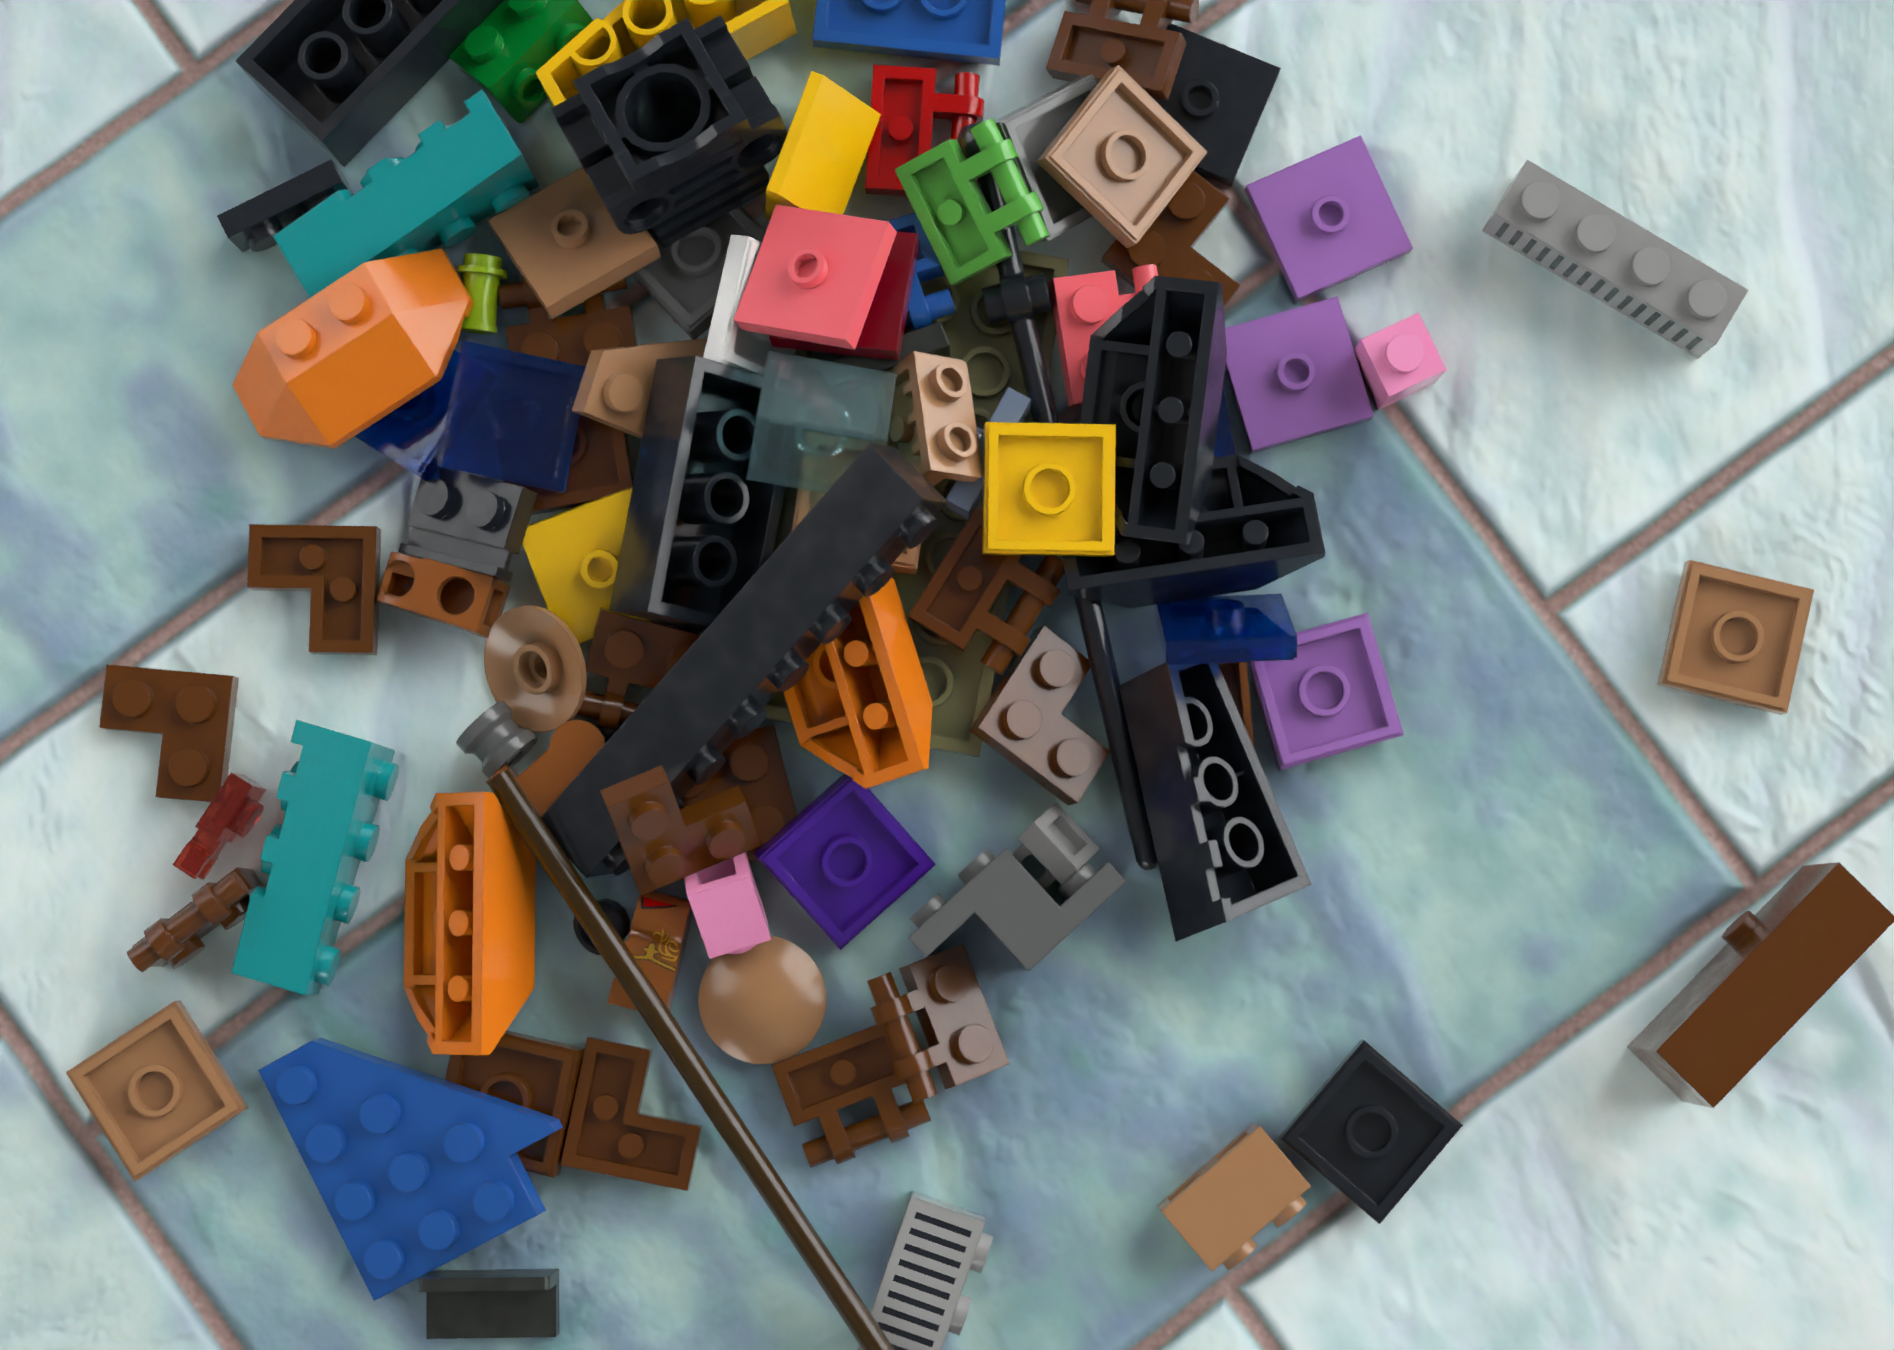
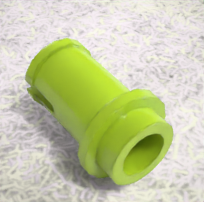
[456,253,507,335]

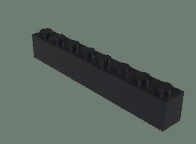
[541,443,948,878]

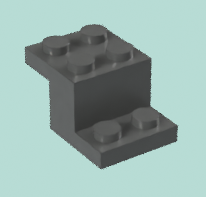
[909,848,1127,971]

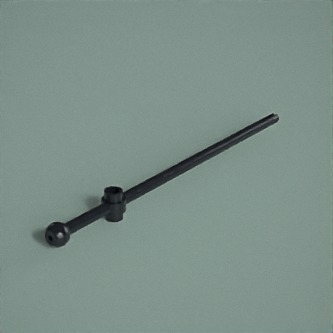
[957,121,1158,870]

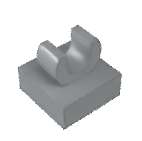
[1013,802,1100,889]

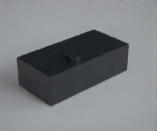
[236,0,504,167]
[609,355,804,633]

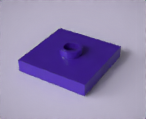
[754,774,936,950]

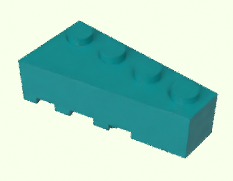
[273,89,539,298]
[231,719,399,995]

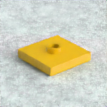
[982,422,1116,556]
[522,486,633,644]

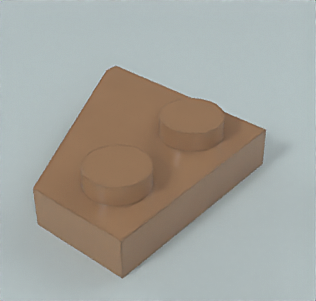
[572,337,708,439]

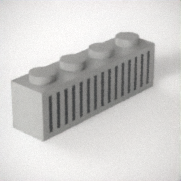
[1482,160,1748,358]
[857,1191,993,1350]

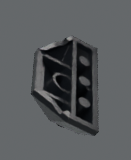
[1080,275,1227,544]
[1062,454,1326,608]

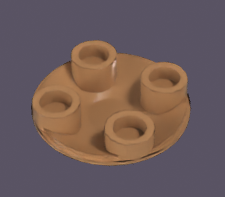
[698,936,827,1064]

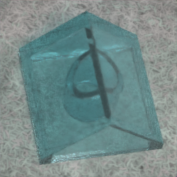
[747,351,897,493]

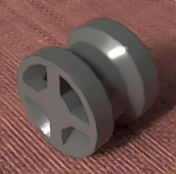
[456,701,538,779]

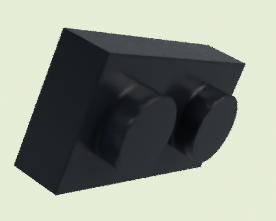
[217,159,354,252]

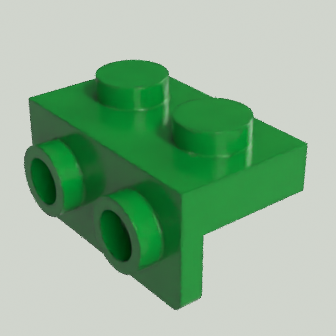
[449,0,593,123]

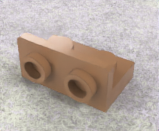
[871,351,983,486]

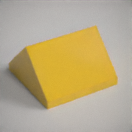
[765,71,881,220]

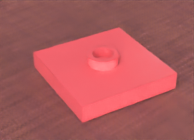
[733,205,897,350]

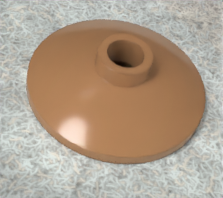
[484,605,587,732]

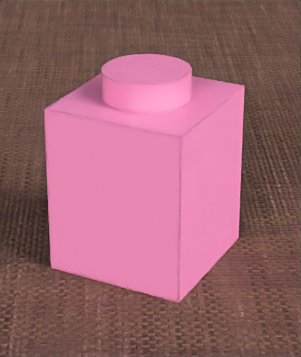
[1354,313,1447,410]
[684,852,771,959]

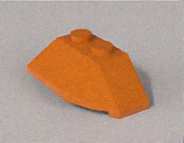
[232,248,474,449]
[784,577,933,789]
[404,791,536,1055]

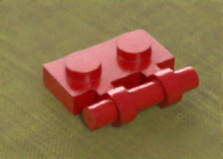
[865,64,985,196]

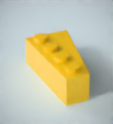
[535,0,797,107]

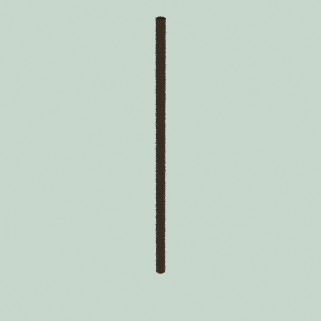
[487,769,895,1350]

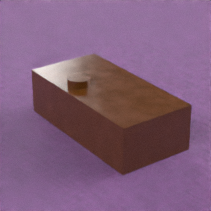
[1627,862,1894,1108]

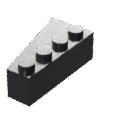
[1119,646,1312,942]

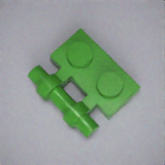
[894,118,1050,285]

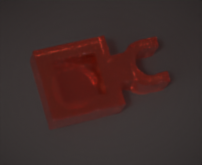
[173,772,267,880]

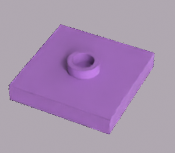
[1244,135,1413,303]
[1225,296,1374,454]
[1244,612,1404,771]

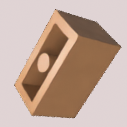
[1157,1122,1311,1272]

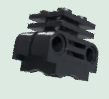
[551,15,787,248]

